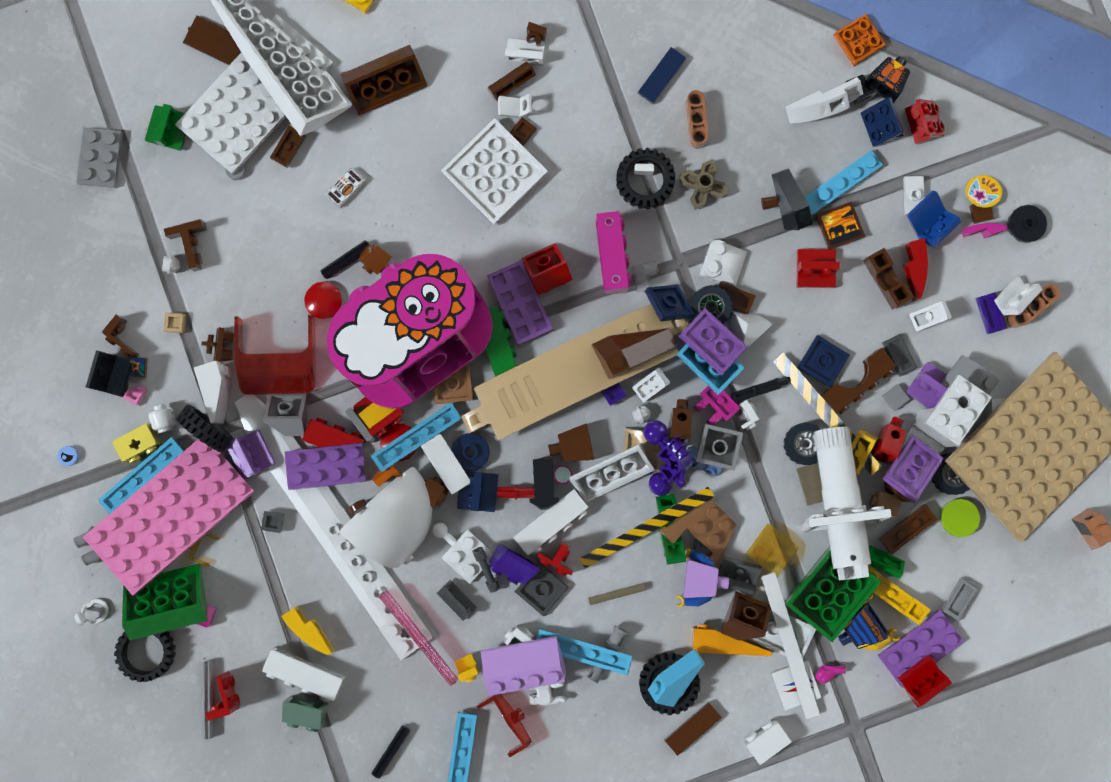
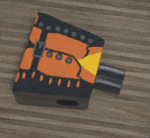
[864,56,910,104]

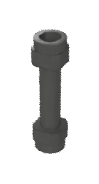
[472,547,500,593]

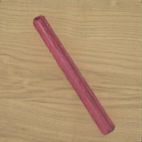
[379,590,458,686]

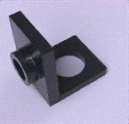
[845,74,877,105]

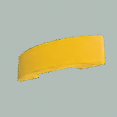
[868,565,931,626]

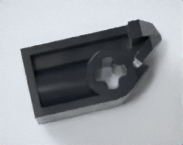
[530,459,559,510]

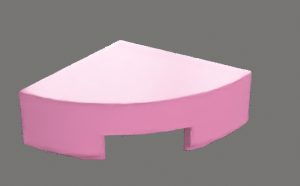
[122,386,148,406]

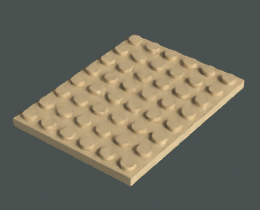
[945,352,1111,543]

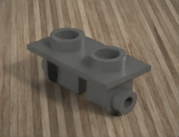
[437,580,477,621]

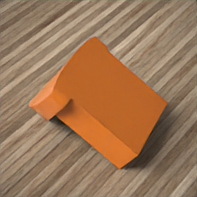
[372,465,403,487]

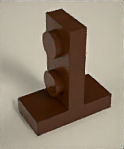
[164,219,207,272]

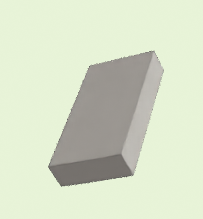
[345,407,376,443]
[941,578,979,621]

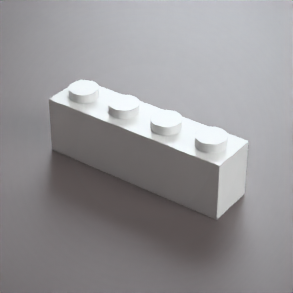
[513,489,588,556]
[262,647,346,702]

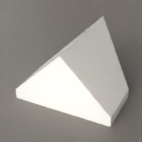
[729,310,772,347]

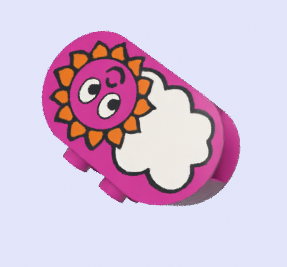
[327,254,493,409]

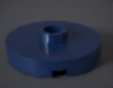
[451,433,490,471]

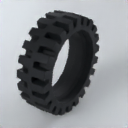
[176,404,233,453]
[114,631,176,682]

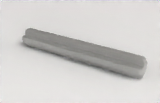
[203,661,215,739]

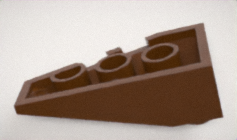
[592,328,678,379]

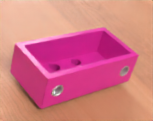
[595,211,632,295]

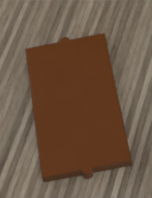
[183,15,241,65]

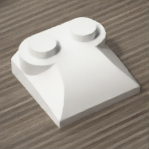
[699,239,747,287]

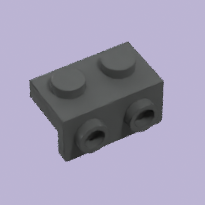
[718,556,762,595]

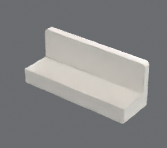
[421,434,470,496]

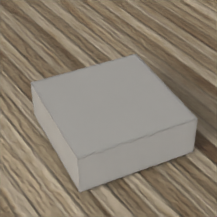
[882,384,910,411]

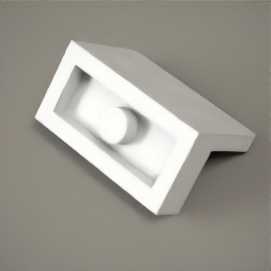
[505,38,545,65]

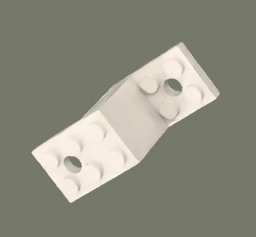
[901,375,992,455]

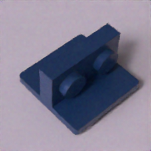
[861,97,904,147]
[457,471,499,512]

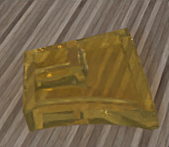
[745,523,800,578]

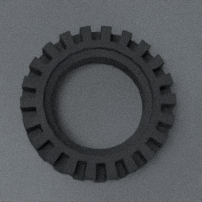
[616,148,676,209]
[639,652,700,715]

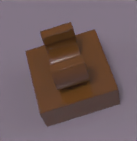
[526,22,547,46]

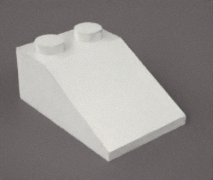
[194,361,232,425]

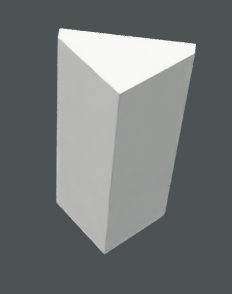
[569,443,655,502]

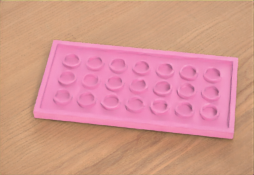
[83,439,255,596]

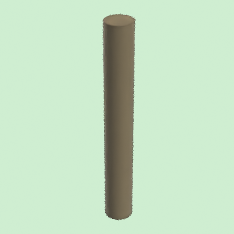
[588,583,646,605]

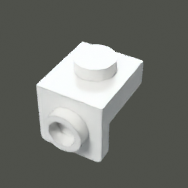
[738,400,759,431]
[504,626,535,645]

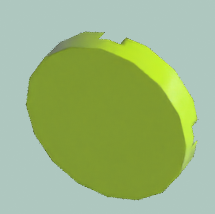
[940,499,980,537]

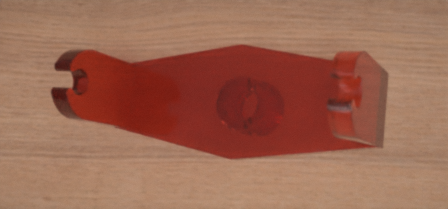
[476,694,532,757]

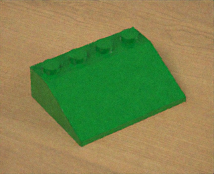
[784,546,882,642]
[122,563,208,640]

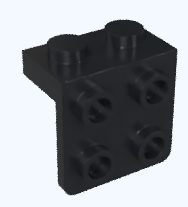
[85,350,134,397]

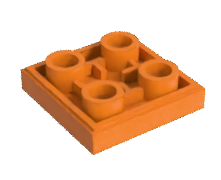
[833,14,886,66]

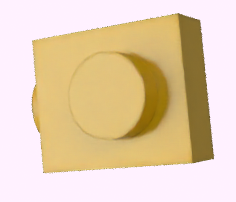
[454,654,480,683]

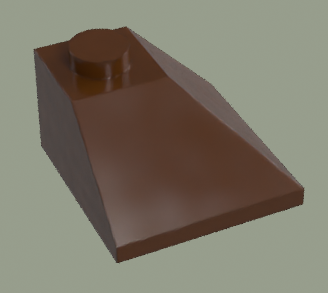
[721,591,771,641]

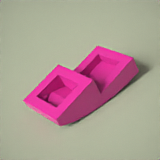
[961,223,1008,238]

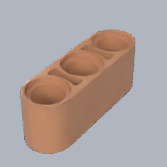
[686,90,708,149]
[1007,284,1060,328]

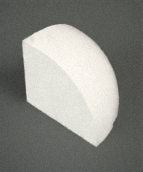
[339,467,432,568]

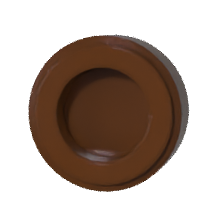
[349,499,367,515]

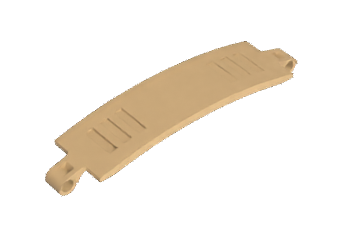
[461,304,690,440]

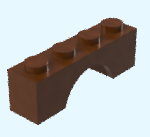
[821,347,896,415]

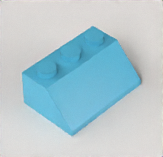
[676,344,744,395]

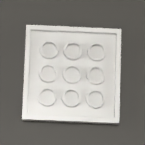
[441,118,548,225]

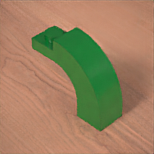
[656,494,686,565]

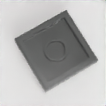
[514,562,569,617]

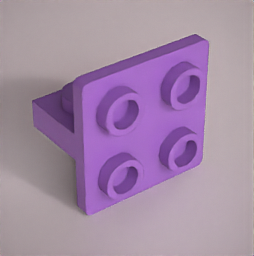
[906,362,947,409]
[227,430,275,480]

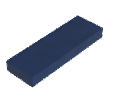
[638,47,686,104]

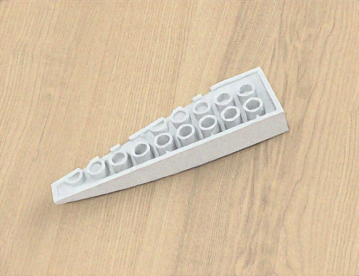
[211,0,352,136]

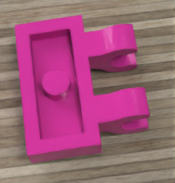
[693,386,740,426]

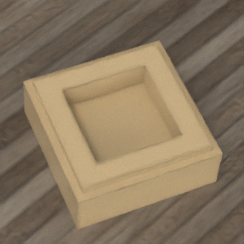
[164,313,186,333]

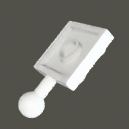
[433,523,493,584]

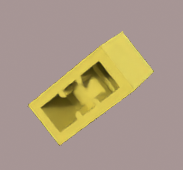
[112,423,162,464]

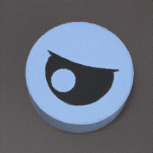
[57,446,79,466]

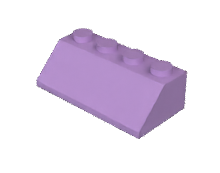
[481,636,566,696]

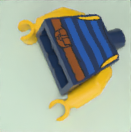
[838,594,900,650]

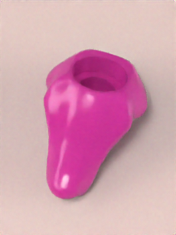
[815,665,846,684]

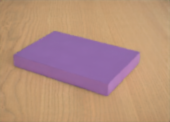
[679,308,748,376]
[882,435,944,503]

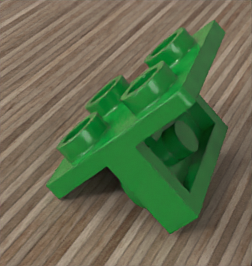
[145,104,186,151]

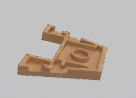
[659,499,736,568]

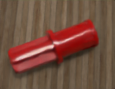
[497,485,534,500]

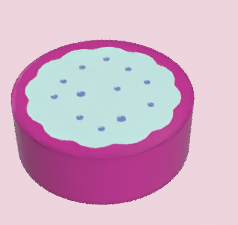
[553,465,572,484]

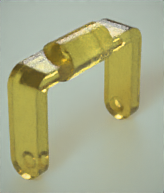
[189,533,220,566]

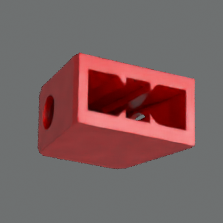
[872,417,907,464]

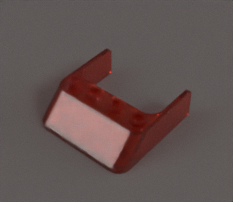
[234,315,316,395]

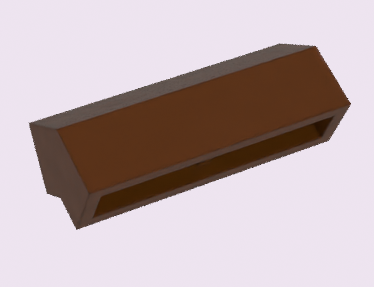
[488,61,536,101]

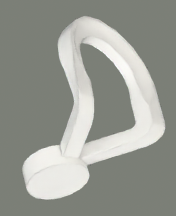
[74,598,110,626]

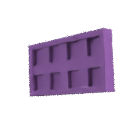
[487,260,553,345]
[284,443,366,490]
[877,609,964,688]

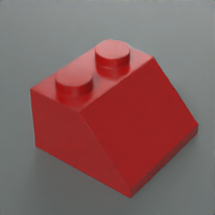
[521,243,573,295]

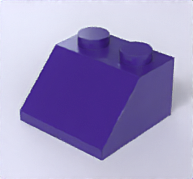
[488,543,540,585]

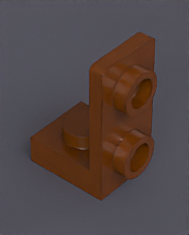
[102,314,139,357]

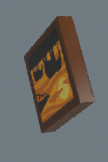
[815,201,865,250]

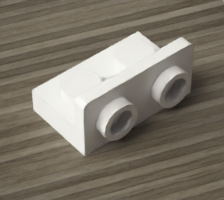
[994,277,1043,315]

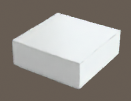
[634,164,654,176]

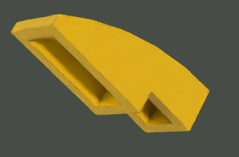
[281,606,334,655]

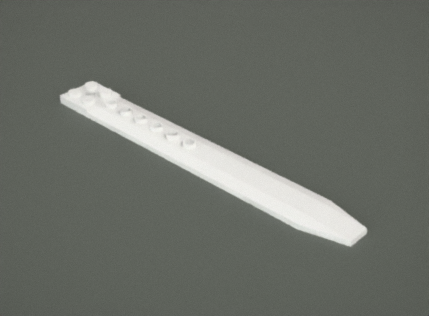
[235,392,433,660]

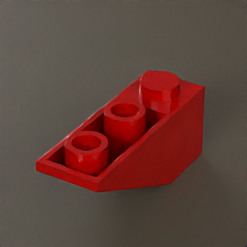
[302,417,366,448]

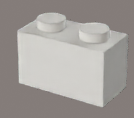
[744,720,791,765]

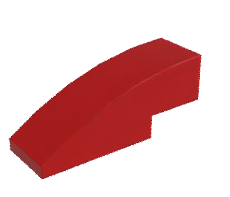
[903,238,928,301]

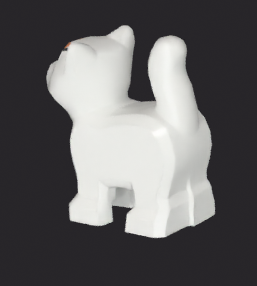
[529,682,566,706]

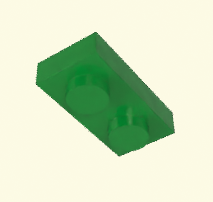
[869,545,905,579]

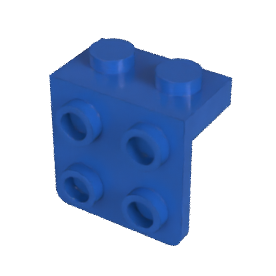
[907,190,961,248]

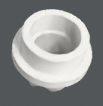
[162,255,181,274]
[631,405,651,424]

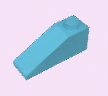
[648,649,705,707]

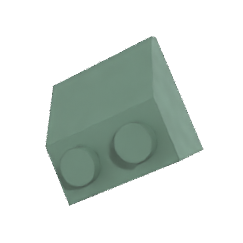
[282,696,328,732]

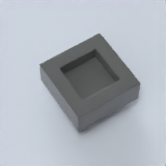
[261,511,284,533]

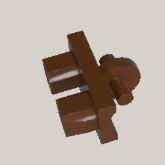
[201,327,234,362]

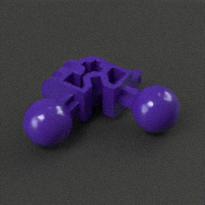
[643,420,693,496]

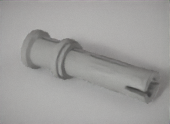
[587,625,629,683]

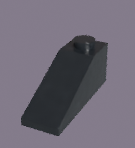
[772,169,813,230]

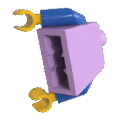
[676,547,729,607]

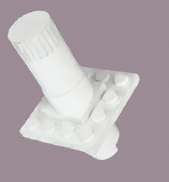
[802,427,891,580]

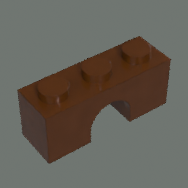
[863,248,914,310]

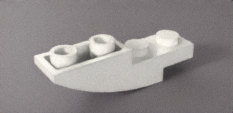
[785,77,863,124]

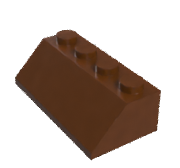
[341,45,428,115]

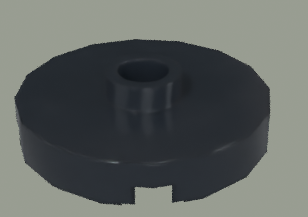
[1007,205,1047,243]

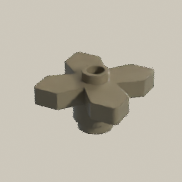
[679,159,729,210]

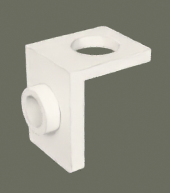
[498,94,532,118]

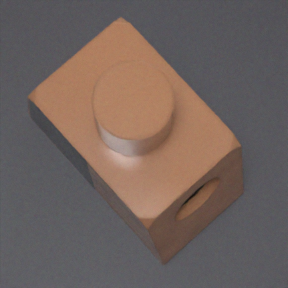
[1071,509,1111,550]

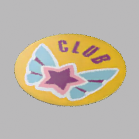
[965,175,1002,208]

